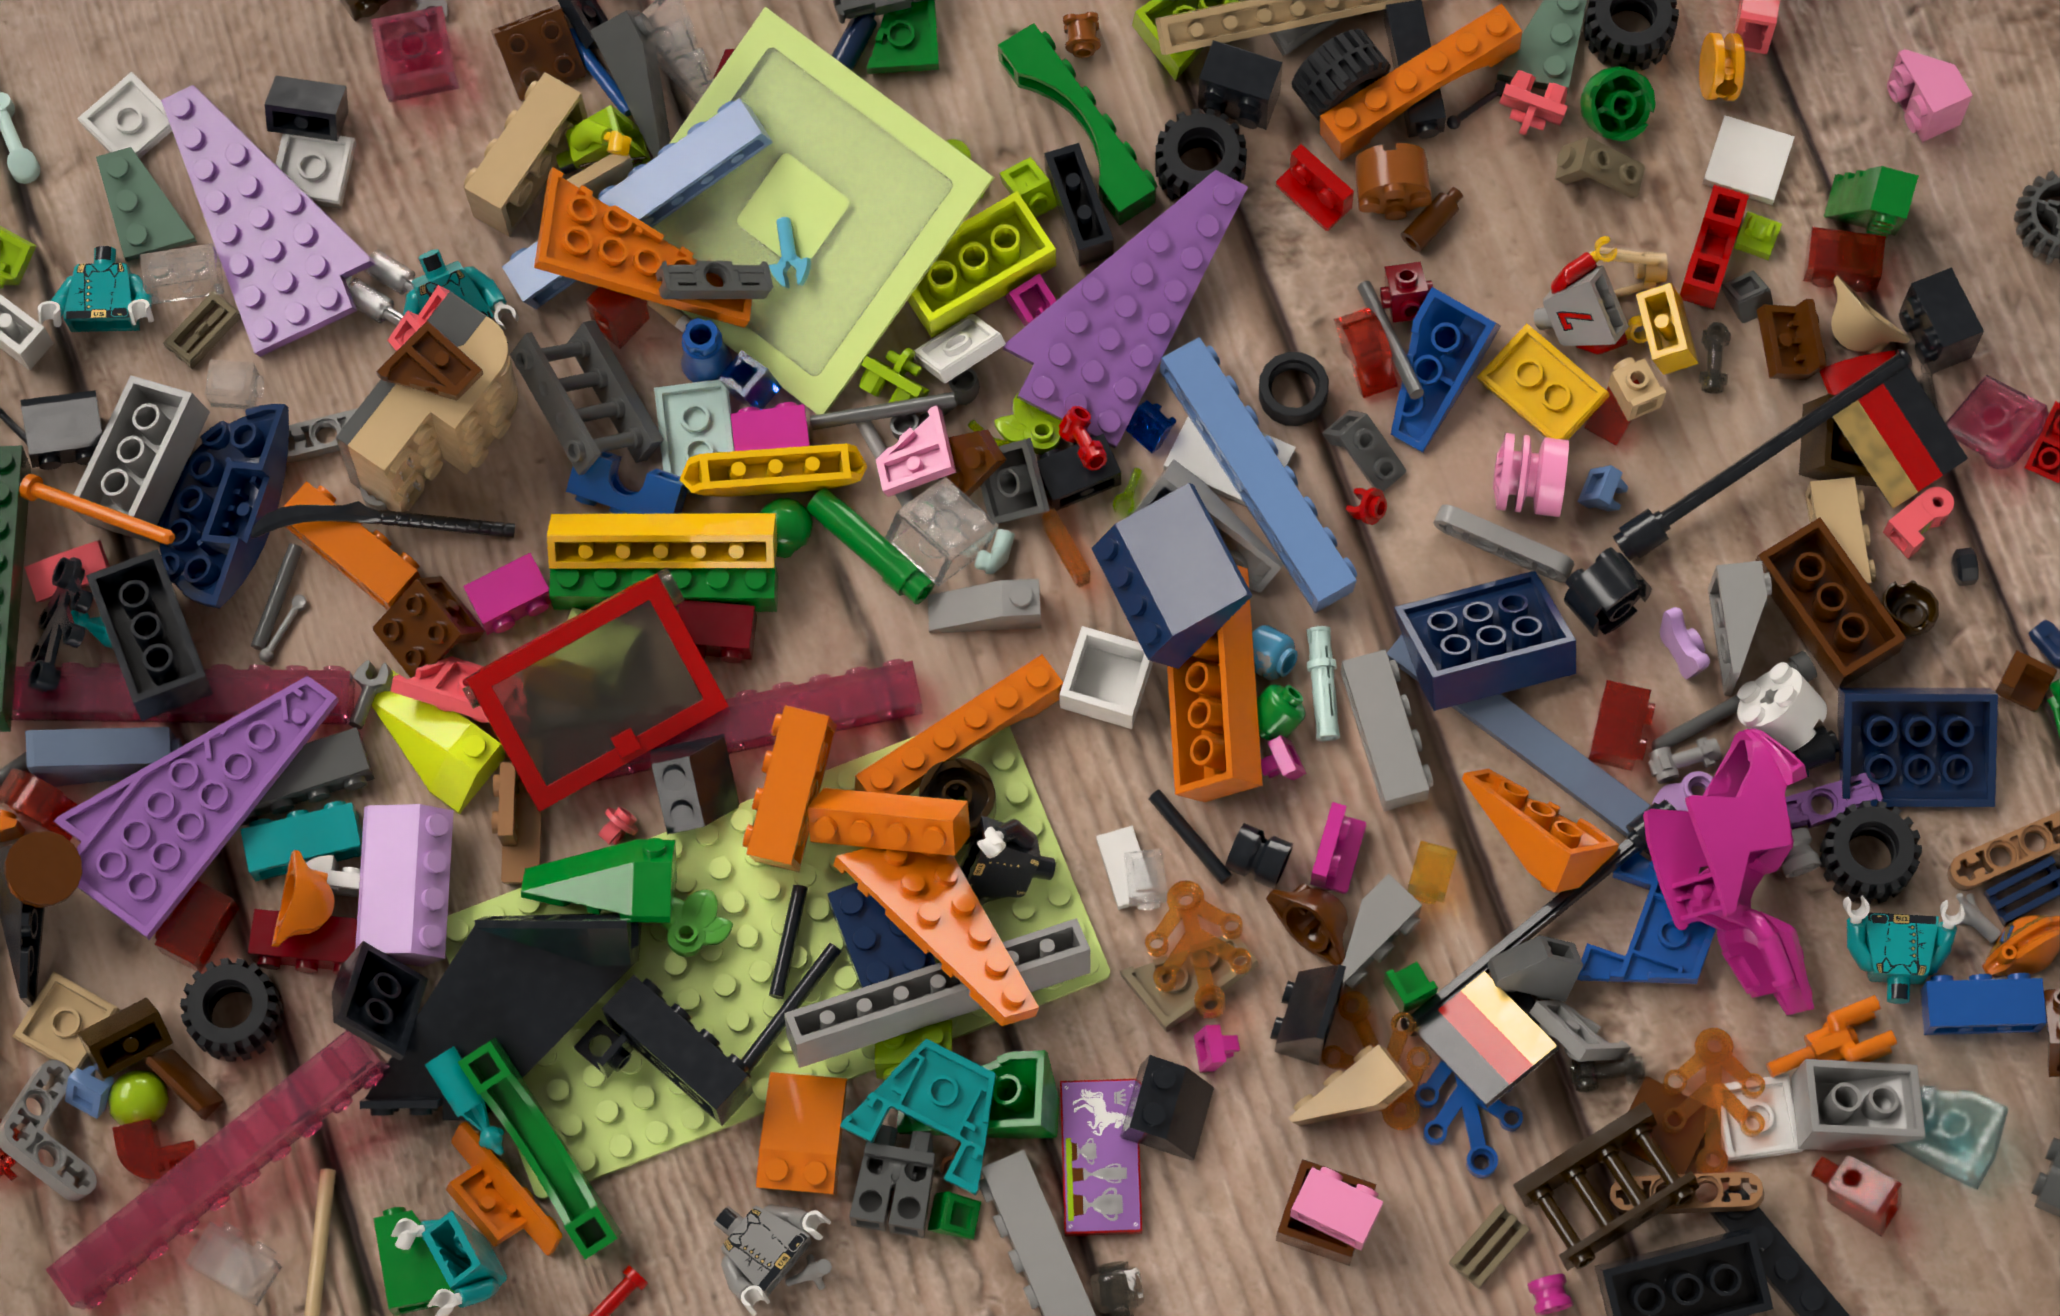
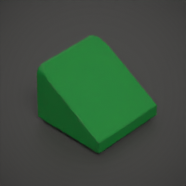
[928,1191,981,1240]

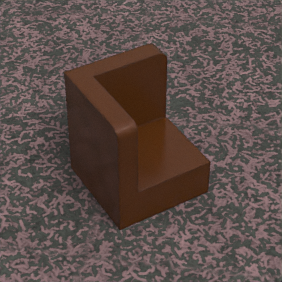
[1995,650,2057,712]

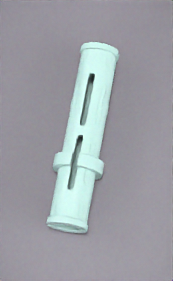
[1306,626,1340,741]

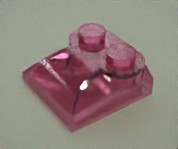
[1945,375,2049,469]

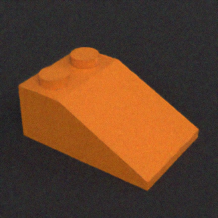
[756,1072,847,1195]

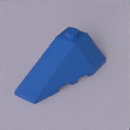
[1391,287,1501,453]

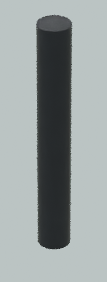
[1148,789,1232,885]
[769,885,808,999]

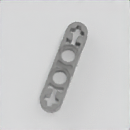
[1433,504,1575,582]

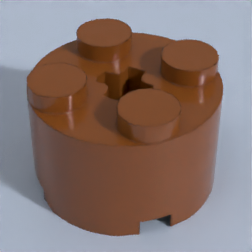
[1355,143,1432,220]

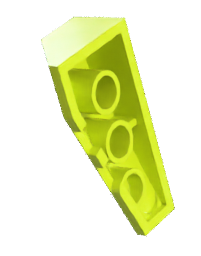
[372,670,505,814]

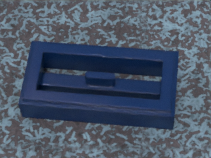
[1984,856,2060,926]

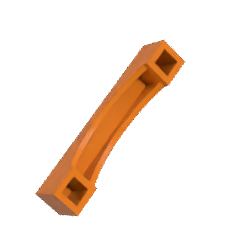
[1320,3,1522,161]
[855,654,1063,796]

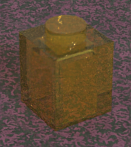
[1407,841,1458,904]

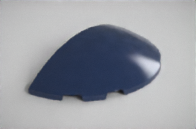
[157,404,289,609]

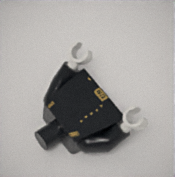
[960,816,1056,906]

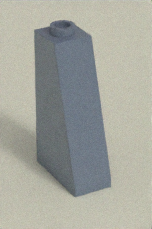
[25,727,182,788]

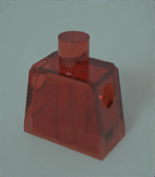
[1811,1155,1902,1237]

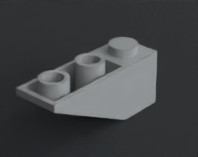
[1342,873,1422,991]

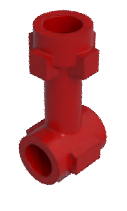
[1058,406,1107,471]

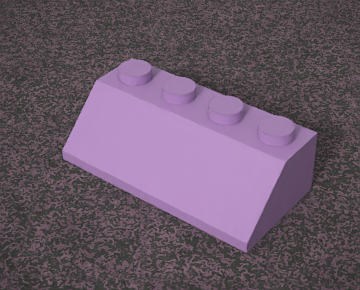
[355,804,454,967]

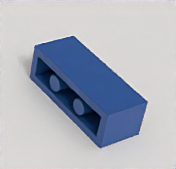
[1920,973,2047,1035]

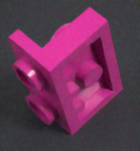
[1310,802,1366,894]

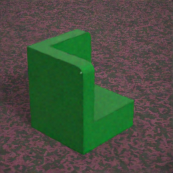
[1383,962,1438,1015]

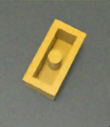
[1636,283,1699,375]

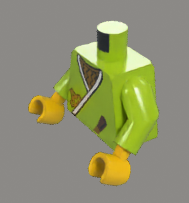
[556,105,651,174]

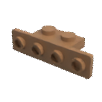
[491,736,544,884]

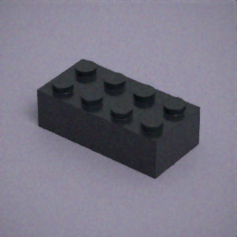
[86,549,213,721]
[602,974,753,1126]
[1595,1228,1774,1316]

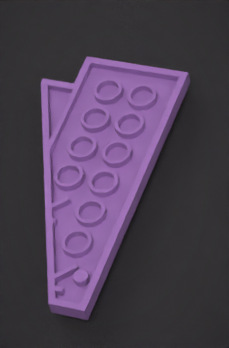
[1003,170,1248,448]

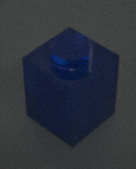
[718,350,782,410]

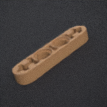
[1947,811,2060,891]
[1610,1172,1765,1214]

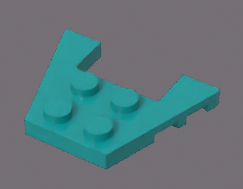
[840,1039,996,1196]

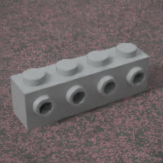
[1341,649,1434,812]

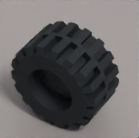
[1584,0,1679,71]
[1291,29,1391,122]
[1155,108,1247,201]
[1819,800,1922,905]
[180,958,284,1062]

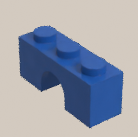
[565,452,688,514]

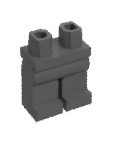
[849,1125,936,1238]

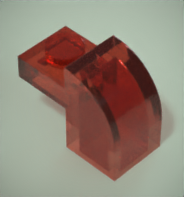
[1334,307,1398,398]
[0,769,78,841]
[112,1119,203,1187]

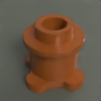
[1063,12,1101,58]

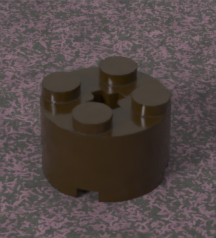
[919,758,996,845]

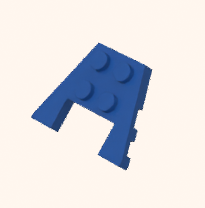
[1577,853,1716,984]

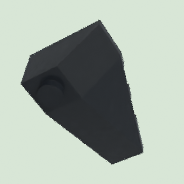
[0,843,45,1007]

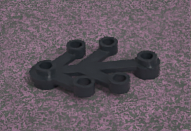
[28,557,93,693]

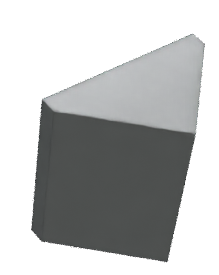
[980,438,1050,525]

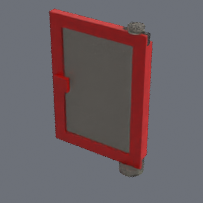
[462,568,729,812]

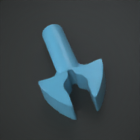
[769,217,811,288]

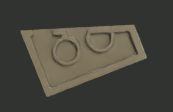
[1120,932,1259,1032]

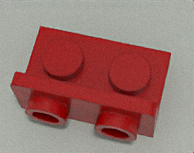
[1276,144,1354,231]

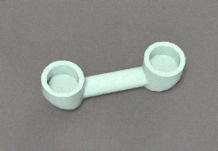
[0,92,40,184]

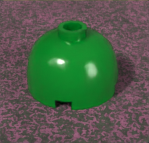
[1580,67,1656,142]

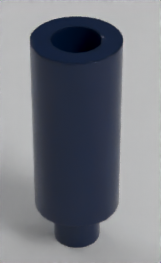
[831,11,877,71]

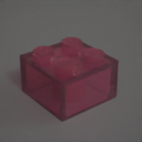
[371,6,460,102]

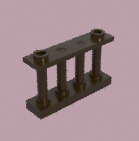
[1513,1101,1700,1271]

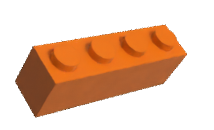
[283,481,421,610]
[807,788,970,856]

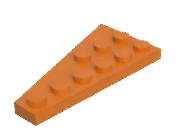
[534,167,752,328]
[833,848,1039,1026]

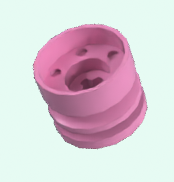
[1493,433,1569,517]

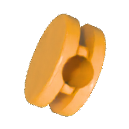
[1699,32,1745,101]

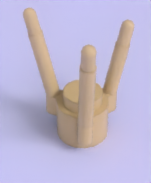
[1589,247,1668,298]

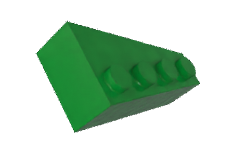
[1824,166,1919,239]

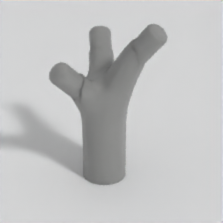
[1956,893,2001,943]
[785,1254,832,1290]

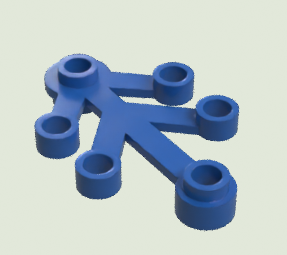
[1415,1059,1523,1178]

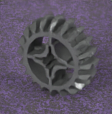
[2014,170,2060,265]

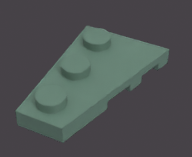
[1496,0,1587,94]

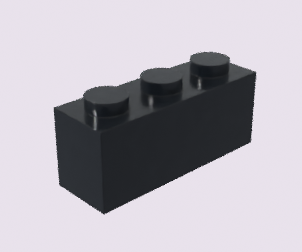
[1044,143,1114,267]

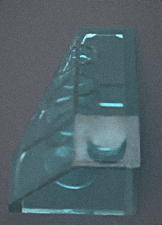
[1891,1085,2008,1190]

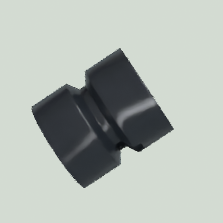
[1225,823,1293,889]

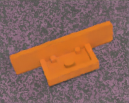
[446,1121,563,1256]

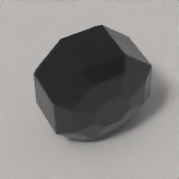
[1951,547,1979,586]

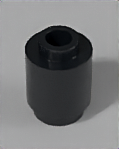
[1792,725,1840,770]

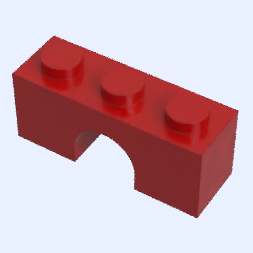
[1680,185,1749,309]

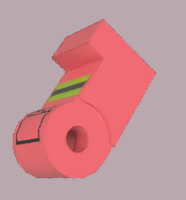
[1883,486,1954,559]

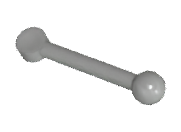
[259,595,307,663]

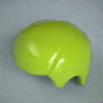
[107,1070,169,1129]

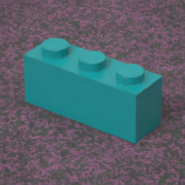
[240,801,362,882]

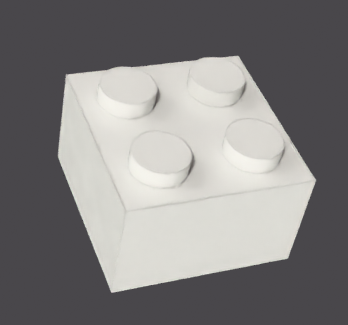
[1059,626,1153,729]

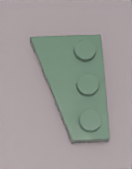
[96,147,197,261]

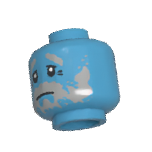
[1252,625,1298,680]

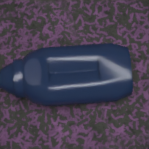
[2028,619,2060,669]

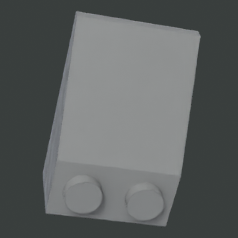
[1708,561,1772,696]
[1791,1059,1925,1151]

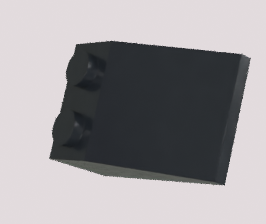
[332,941,428,1061]
[1270,964,1346,1065]

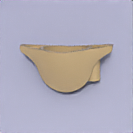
[1831,275,1911,354]

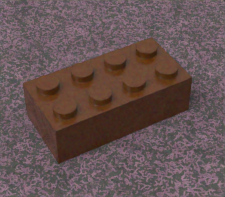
[1756,517,1907,691]

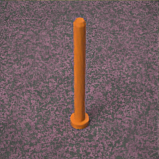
[19,474,175,545]

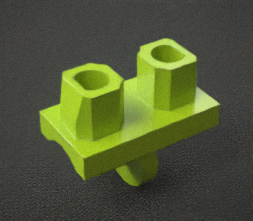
[859,347,930,403]

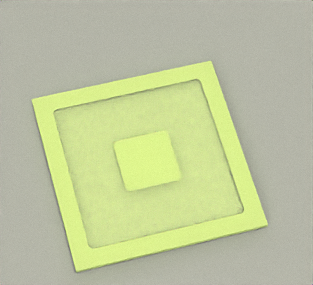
[652,7,995,415]

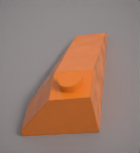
[1462,769,1619,893]

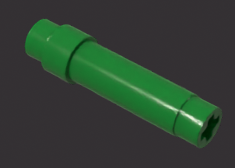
[807,488,935,605]

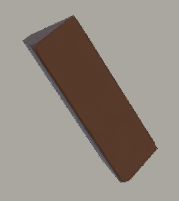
[145,1049,224,1120]

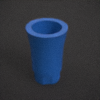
[681,318,732,383]

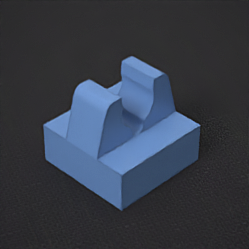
[1577,465,1628,511]
[65,1066,114,1119]

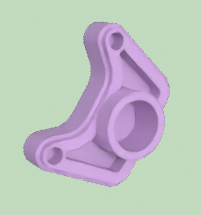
[1660,607,1710,679]

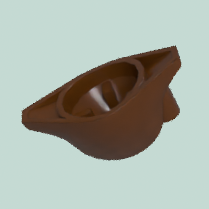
[1266,883,1348,965]

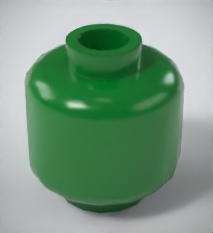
[1257,684,1306,741]

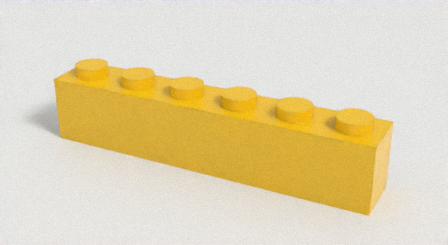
[547,513,777,569]

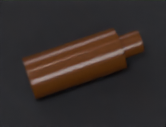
[1401,187,1463,252]

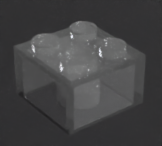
[885,476,999,587]

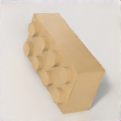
[464,72,588,237]

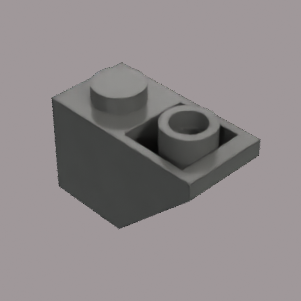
[1488,935,1583,1002]

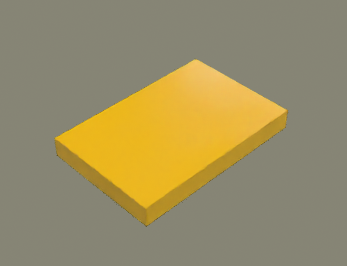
[1477,323,1610,440]

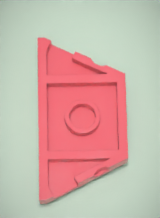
[390,656,531,734]

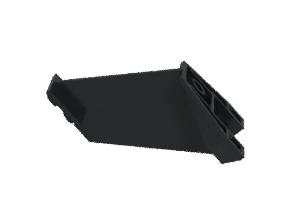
[360,913,642,1121]

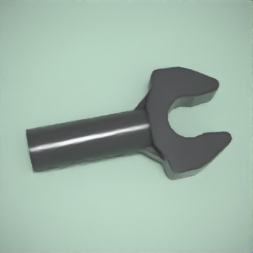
[348,660,394,729]

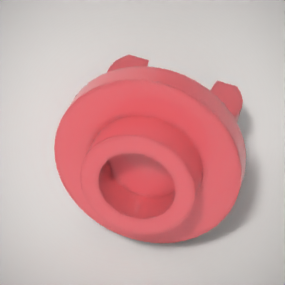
[598,806,638,845]

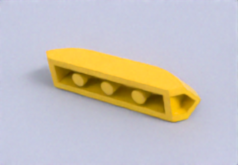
[679,443,868,497]

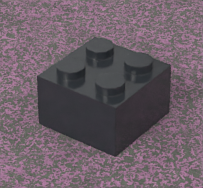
[1198,40,1283,130]
[1899,267,1984,374]

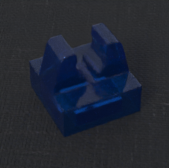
[1126,400,1176,454]

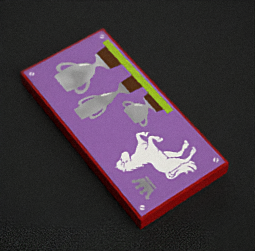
[1060,1079,1142,1236]

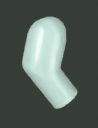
[974,529,1015,574]

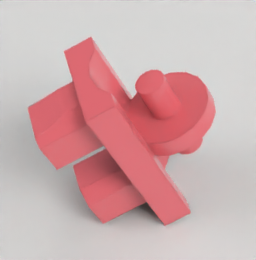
[1499,70,1568,136]

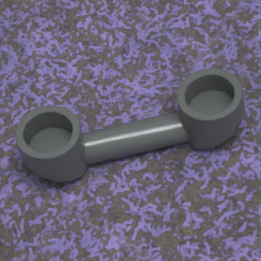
[890,368,980,440]

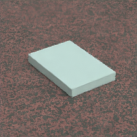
[654,378,735,493]

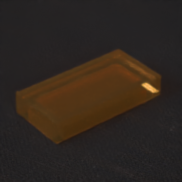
[1042,508,1090,588]

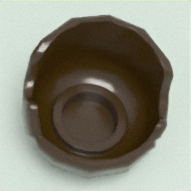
[1881,580,1939,636]

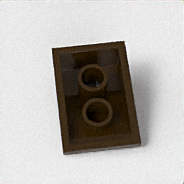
[1799,394,1877,487]

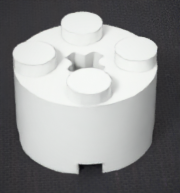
[1737,662,1827,752]

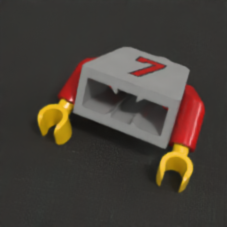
[1534,236,1647,355]

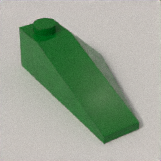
[521,838,677,923]
[897,1050,1059,1139]

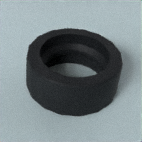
[1259,352,1329,426]

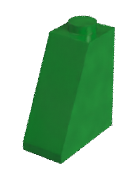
[373,1207,454,1316]

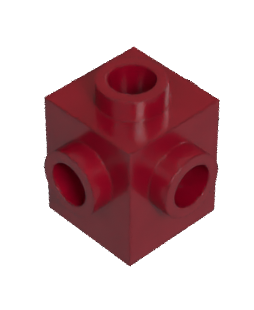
[1380,261,1434,323]

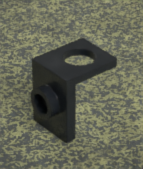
[574,1020,634,1078]

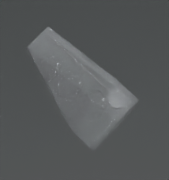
[642,0,714,104]

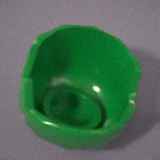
[760,498,813,558]

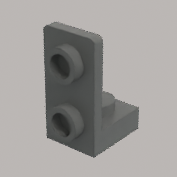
[1322,410,1406,492]

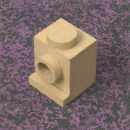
[1608,357,1666,421]

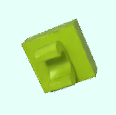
[1734,211,1782,260]

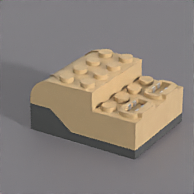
[336,291,518,512]

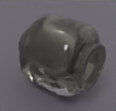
[1090,1260,1145,1316]

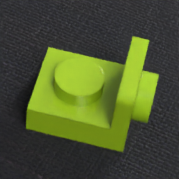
[999,157,1057,218]

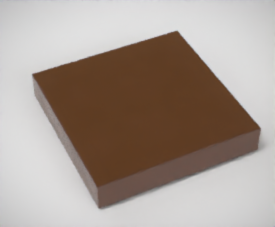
[1619,1076,1716,1174]

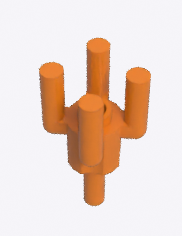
[1766,995,1897,1078]

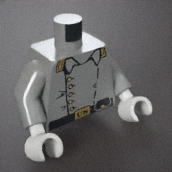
[714,1205,831,1316]

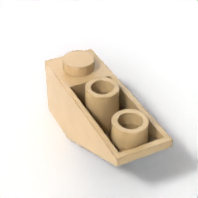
[1805,477,1876,586]
[1288,1044,1414,1126]

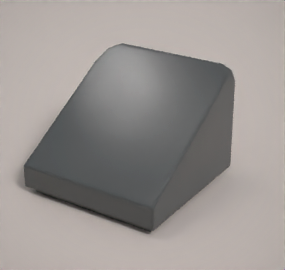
[1721,270,1773,323]

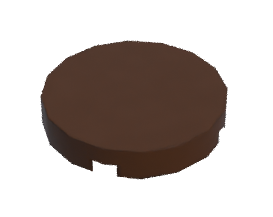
[3,831,82,908]

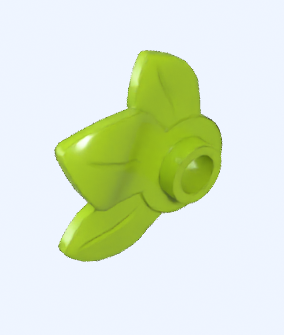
[994,393,1061,455]

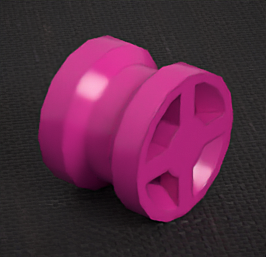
[1527,1273,1573,1315]

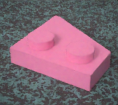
[876,405,956,497]

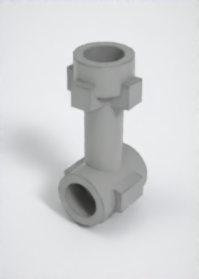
[1647,737,1722,784]

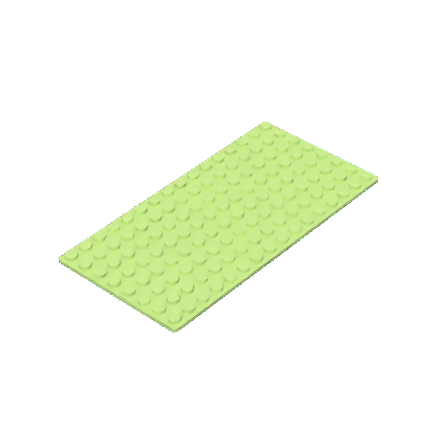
[445,726,1110,1200]

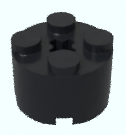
[1564,547,1652,637]

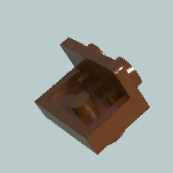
[1757,299,1826,380]

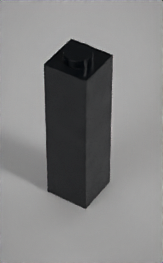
[1384,0,1446,139]

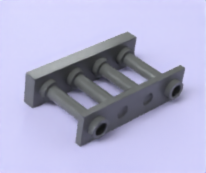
[510,320,664,476]

